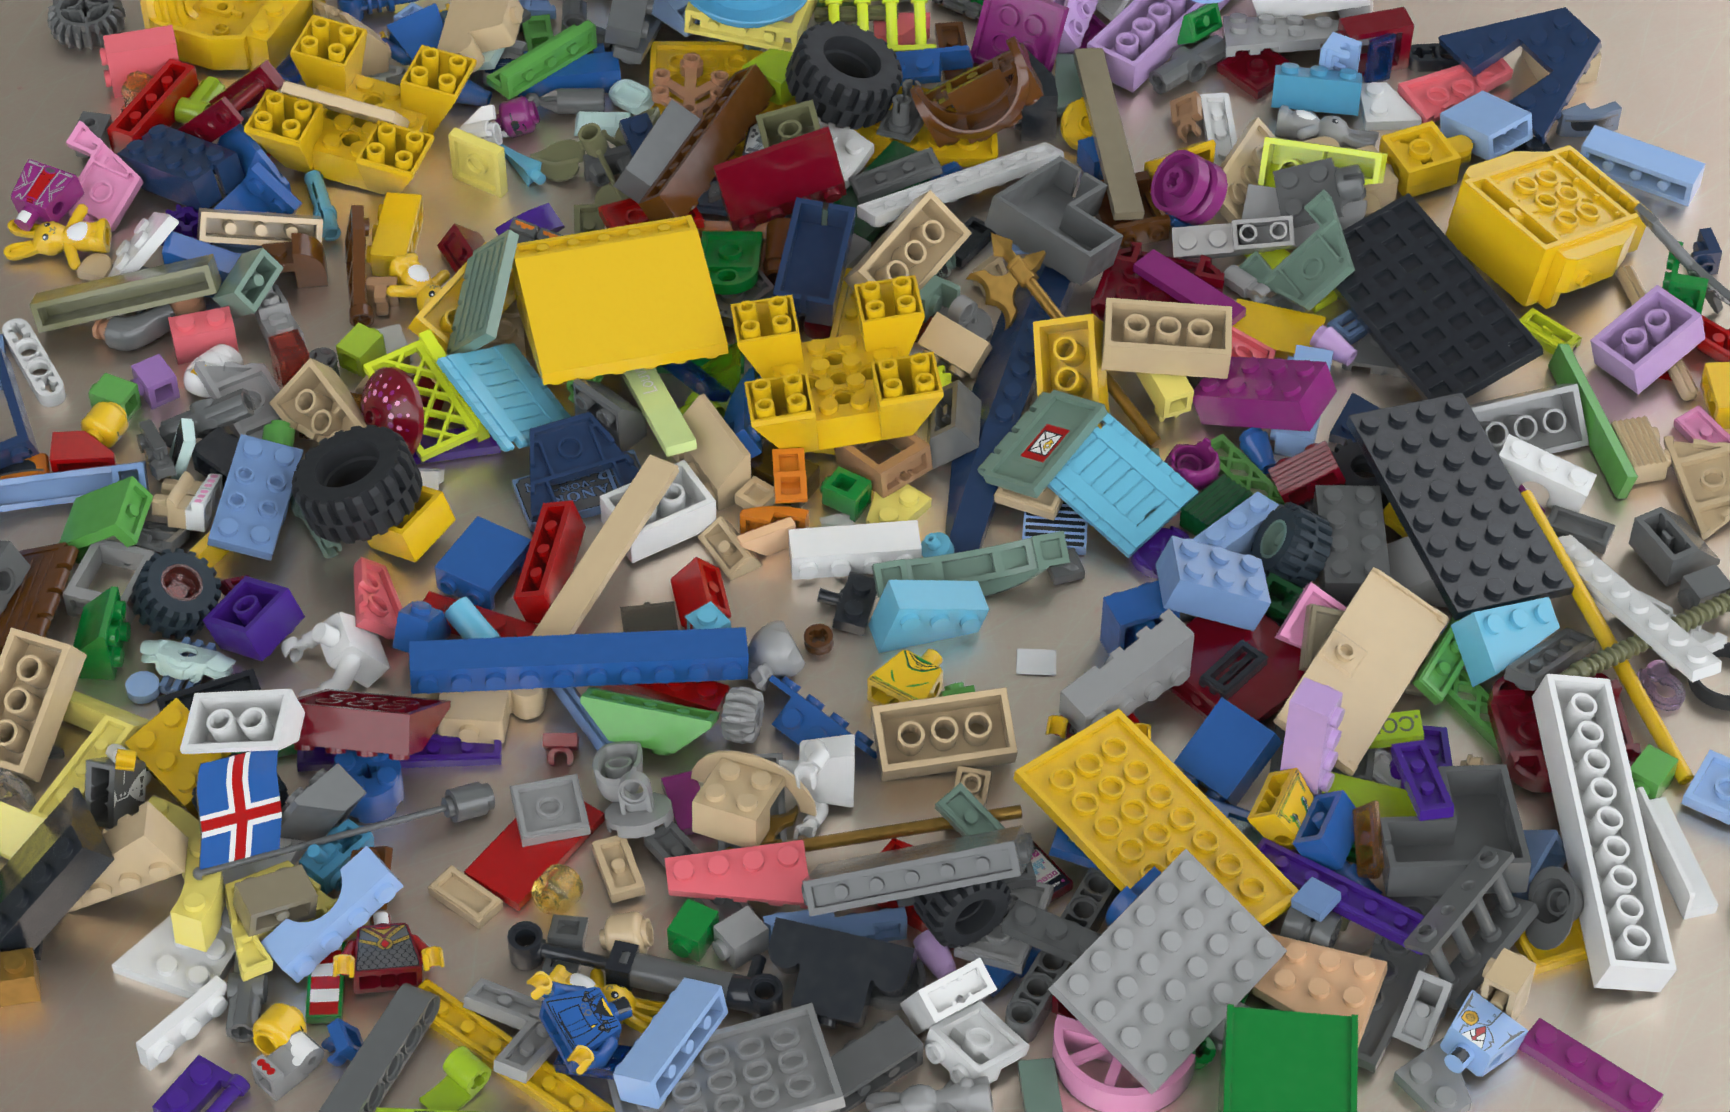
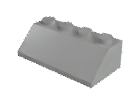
[1470,384,1589,454]

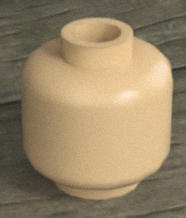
[599,911,654,954]

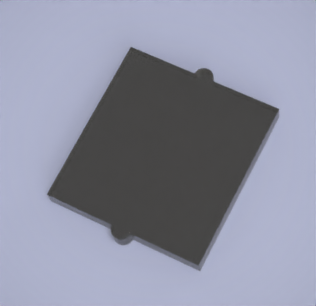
[620,601,678,632]

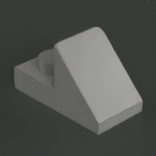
[1392,970,1453,1050]

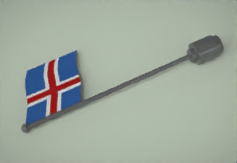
[193,750,495,880]

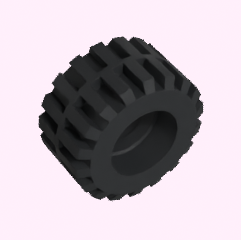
[913,879,1012,948]

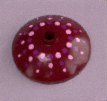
[360,367,424,456]

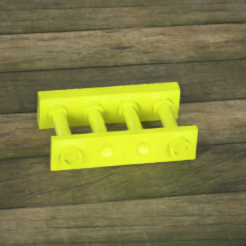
[819,0,936,52]

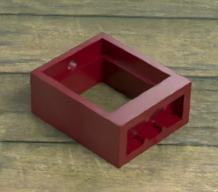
[1335,7,1414,77]

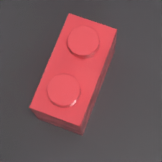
[168,306,239,365]

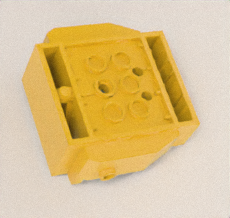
[140,0,326,70]
[1445,145,1651,309]

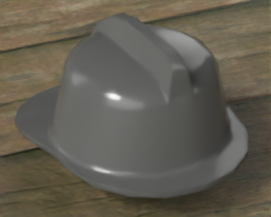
[1526,866,1584,950]

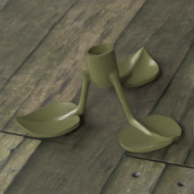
[530,106,660,205]

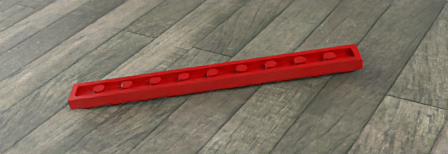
[423,591,730,712]

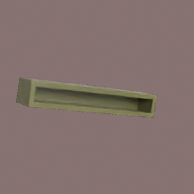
[29,254,222,333]

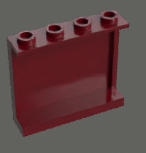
[1169,615,1305,724]

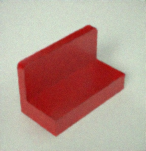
[671,557,732,628]

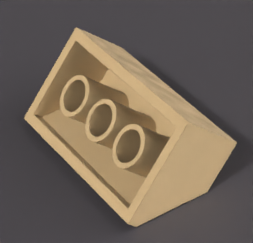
[843,190,972,291]

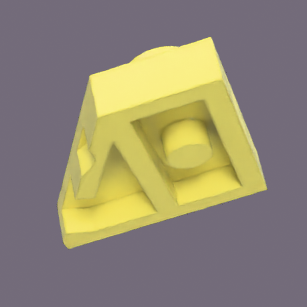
[866,484,932,524]

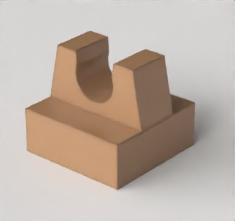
[366,277,400,316]

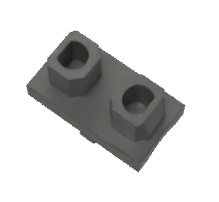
[583,144,632,187]

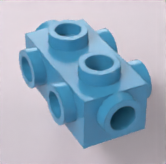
[299,818,375,895]

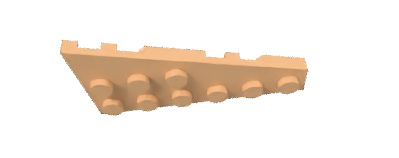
[1251,933,1387,1047]

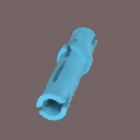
[304,170,341,241]

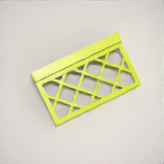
[363,329,490,462]

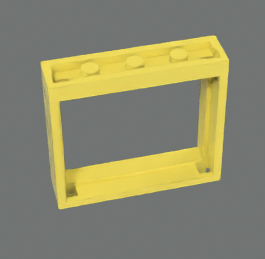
[684,0,818,52]

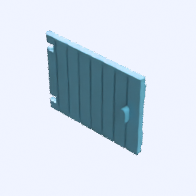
[436,343,571,452]
[1047,412,1199,558]

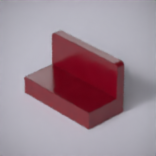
[437,223,485,273]

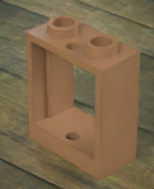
[834,434,933,498]

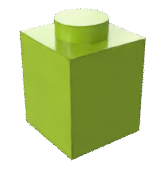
[336,322,387,378]

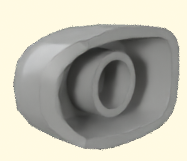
[592,741,643,802]

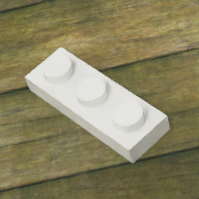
[136,975,229,1071]

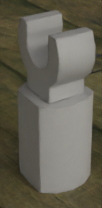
[1224,264,1271,304]

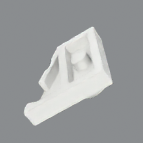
[1360,82,1422,131]

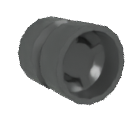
[1280,906,1343,948]

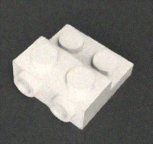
[923,1001,1030,1084]

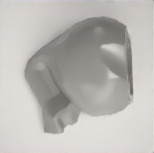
[747,620,806,692]

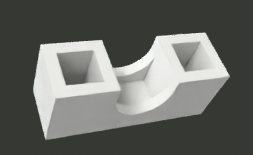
[1498,434,1597,513]

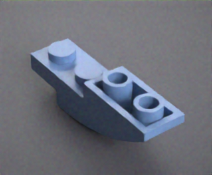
[763,907,907,943]

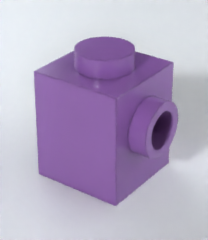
[130,354,180,410]

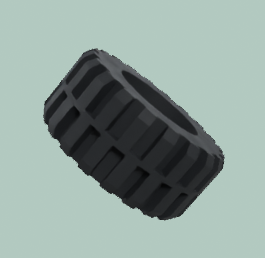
[785,21,903,129]
[291,425,423,544]

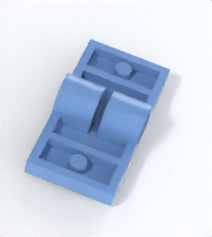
[207,434,304,561]

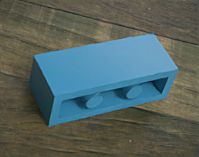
[1271,63,1362,116]

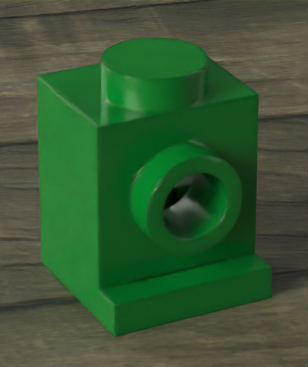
[820,466,872,522]

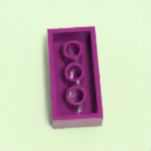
[1193,357,1337,432]

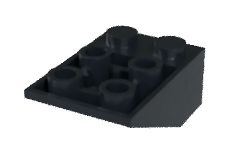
[1008,41,1058,141]

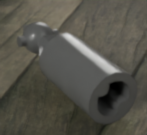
[525,88,605,114]

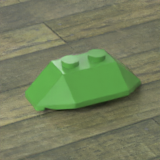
[580,687,720,755]

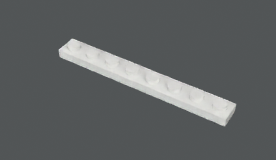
[857,142,1064,227]
[1559,535,1722,682]

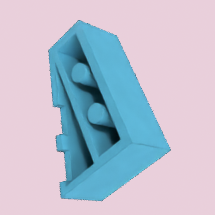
[868,580,989,653]
[1451,597,1560,687]

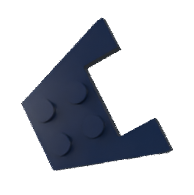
[529,411,639,523]

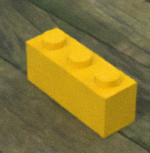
[366,192,424,277]

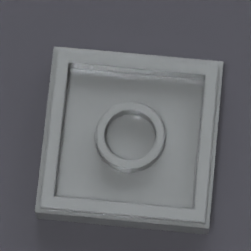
[510,774,591,847]

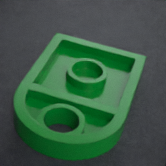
[701,231,763,295]

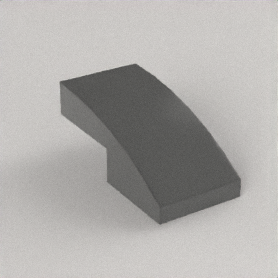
[542,914,588,975]

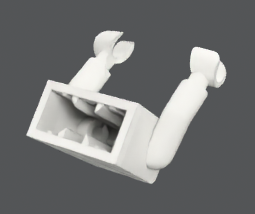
[281,612,390,697]
[779,735,855,840]

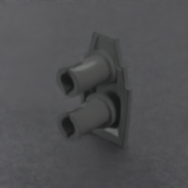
[877,79,925,142]

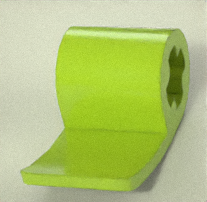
[419,1046,492,1111]

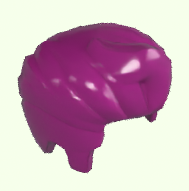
[1164,438,1220,491]

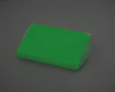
[1177,3,1223,45]

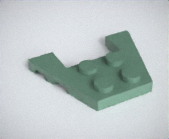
[1238,189,1355,311]

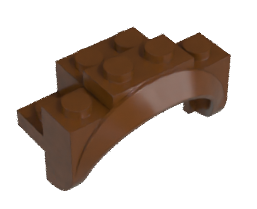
[910,36,1044,148]

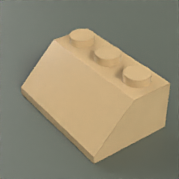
[673,394,751,511]

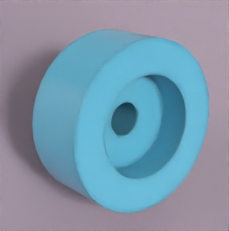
[921,532,955,558]

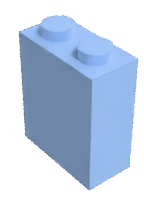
[1440,90,1533,160]

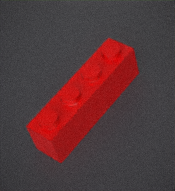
[107,59,199,154]
[513,500,586,624]

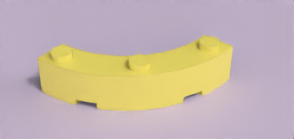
[148,795,226,952]

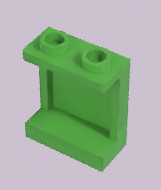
[59,476,153,564]

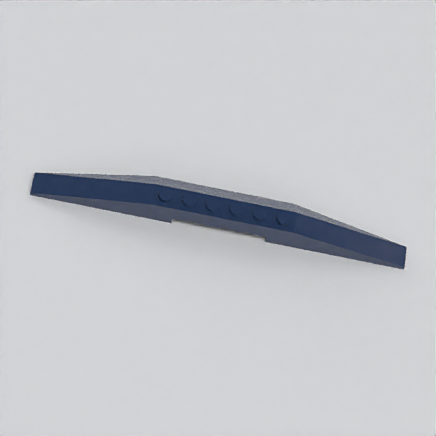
[945,262,1076,553]

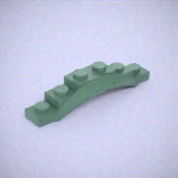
[872,531,1070,598]

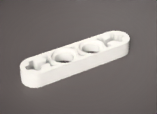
[2,318,66,407]

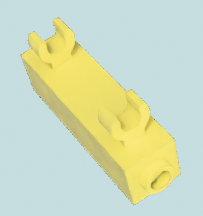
[1135,372,1194,422]

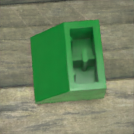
[73,586,131,680]

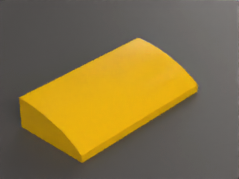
[408,242,516,354]

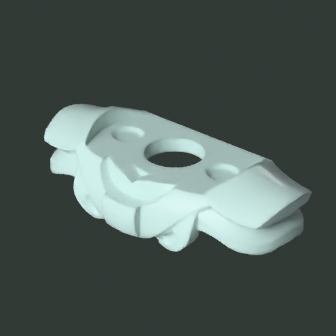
[140,639,236,683]

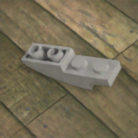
[1171,215,1295,259]
[254,284,306,353]

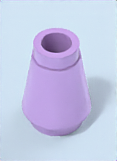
[1310,325,1358,366]
[913,929,957,980]

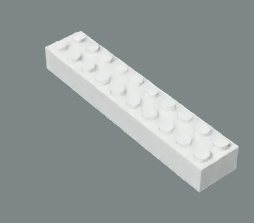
[1532,674,1677,992]

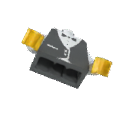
[85,744,151,831]

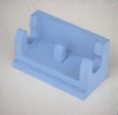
[1319,32,1362,73]

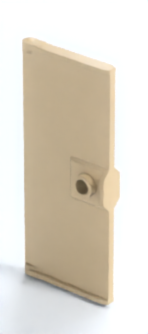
[1273,567,1449,776]

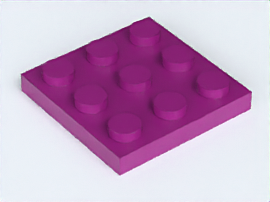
[971,0,1069,73]

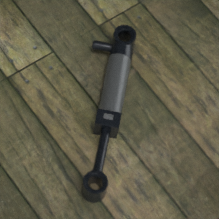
[507,921,783,1019]

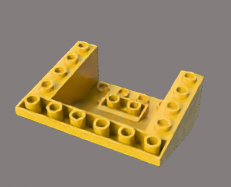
[512,215,729,385]

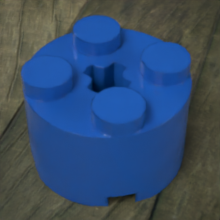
[333,750,405,823]

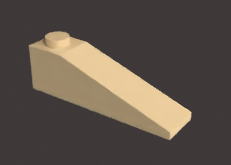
[312,0,391,76]
[269,358,367,443]

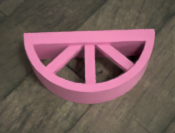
[1052,1014,1196,1112]

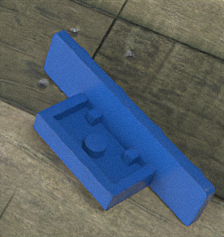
[895,45,974,86]
[768,675,877,759]

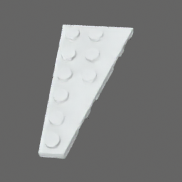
[112,838,306,999]

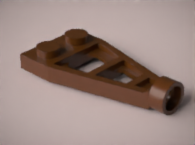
[345,205,374,327]

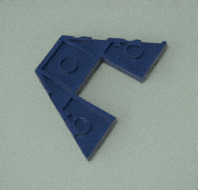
[1438,7,1602,144]

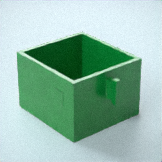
[1218,1004,1358,1112]

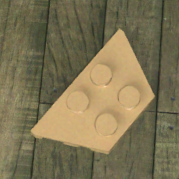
[1664,436,1730,540]

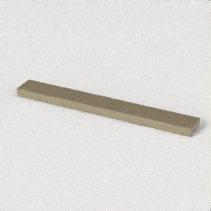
[1073,48,1144,220]

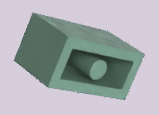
[213,247,284,319]

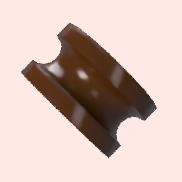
[804,624,834,656]

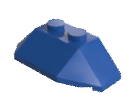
[217,123,291,192]

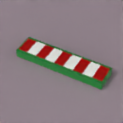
[305,918,347,1024]

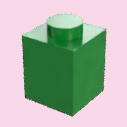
[667,898,719,963]

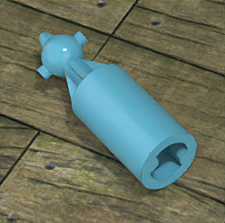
[444,597,501,639]

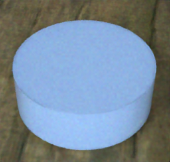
[125,671,160,704]

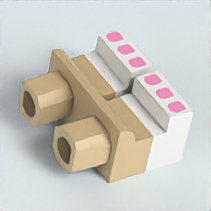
[151,471,223,532]

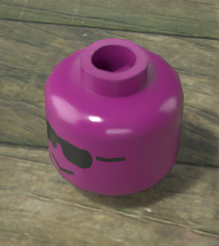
[495,96,540,138]

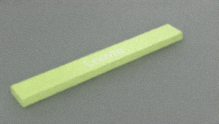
[621,368,697,457]

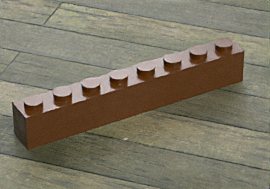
[638,64,775,221]

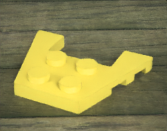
[224,860,368,982]

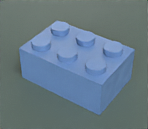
[1156,536,1271,631]

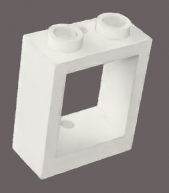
[900,958,997,1035]

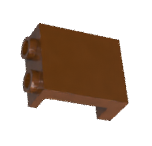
[1095,171,1171,249]

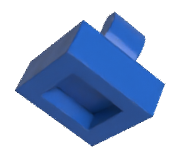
[321,1018,364,1067]

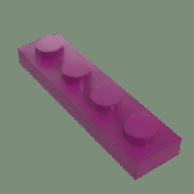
[1519,1018,1664,1112]

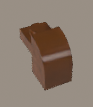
[262,233,328,289]

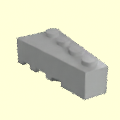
[1059,609,1194,732]

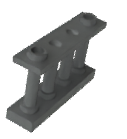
[1403,845,1540,1011]

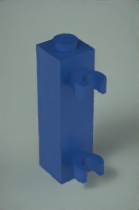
[518,43,621,97]

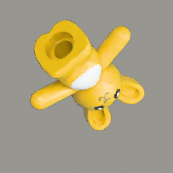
[4,203,112,270]
[386,253,450,312]
[544,964,666,1034]

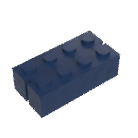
[117,124,245,211]
[773,197,856,326]

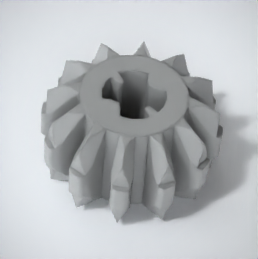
[720,686,765,744]

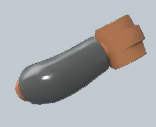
[92,296,206,351]

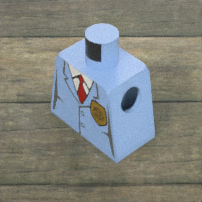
[1440,989,1528,1077]

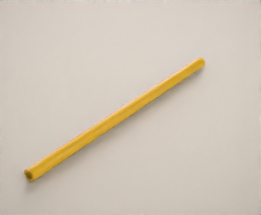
[1521,490,1694,785]

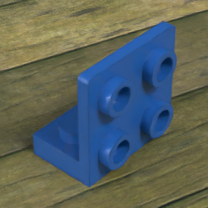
[213,162,302,214]

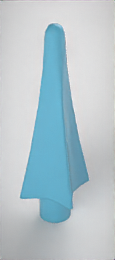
[499,144,546,187]

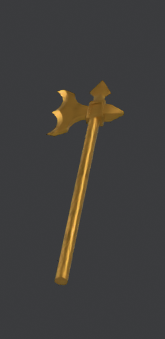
[965,233,1161,448]
[724,804,1022,852]

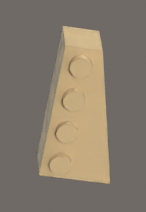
[67,801,188,913]

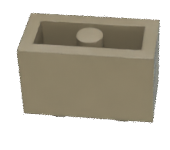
[233,864,318,937]

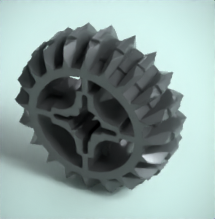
[47,0,126,51]

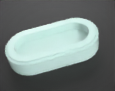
[608,79,655,115]

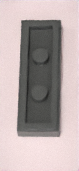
[848,147,943,205]

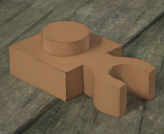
[1170,91,1203,143]

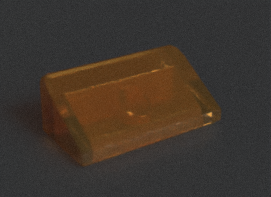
[1353,800,1384,879]

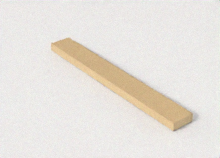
[532,455,679,636]

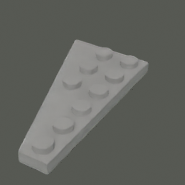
[1223,13,1389,57]

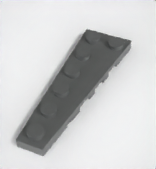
[1358,895,1443,1073]

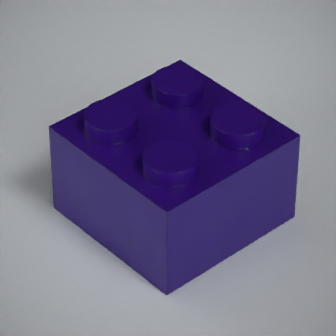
[203,576,305,661]

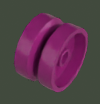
[1151,150,1228,226]

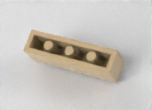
[197,208,323,246]

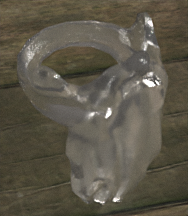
[0,768,37,812]

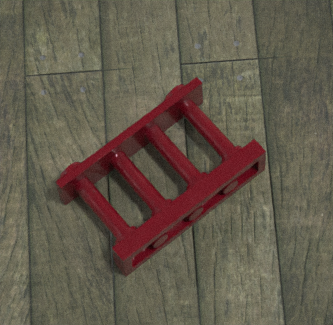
[177,60,286,143]

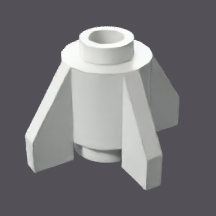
[460,105,509,145]

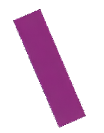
[1133,249,1246,326]

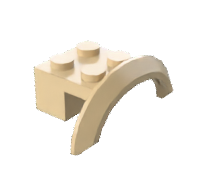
[691,751,817,847]

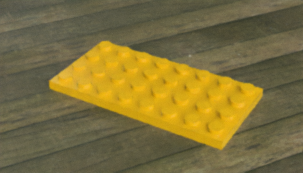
[1013,708,1299,926]

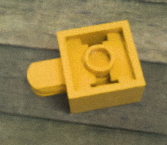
[1379,121,1473,197]

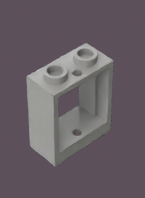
[63,539,156,624]

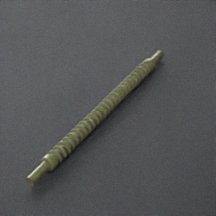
[1558,590,1730,677]

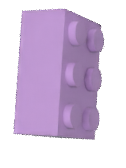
[1590,285,1705,394]

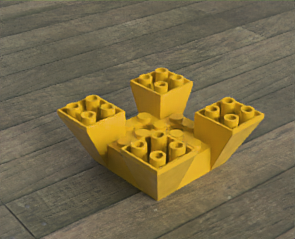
[244,15,477,195]
[730,275,944,453]

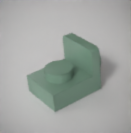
[919,275,961,323]

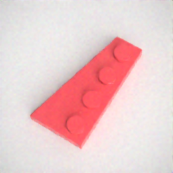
[1397,58,1513,124]
[664,840,808,909]

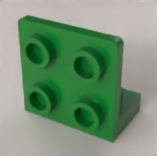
[1662,241,1709,314]

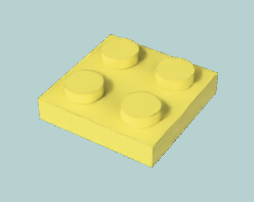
[448,127,508,198]

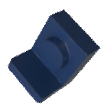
[1687,227,1722,276]

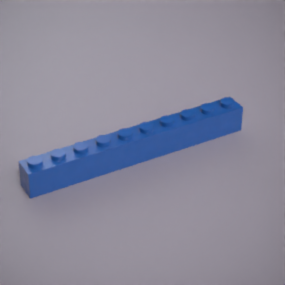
[409,627,749,694]

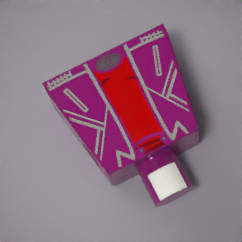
[11,159,84,231]

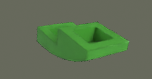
[522,14,554,51]

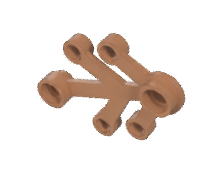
[652,53,728,119]

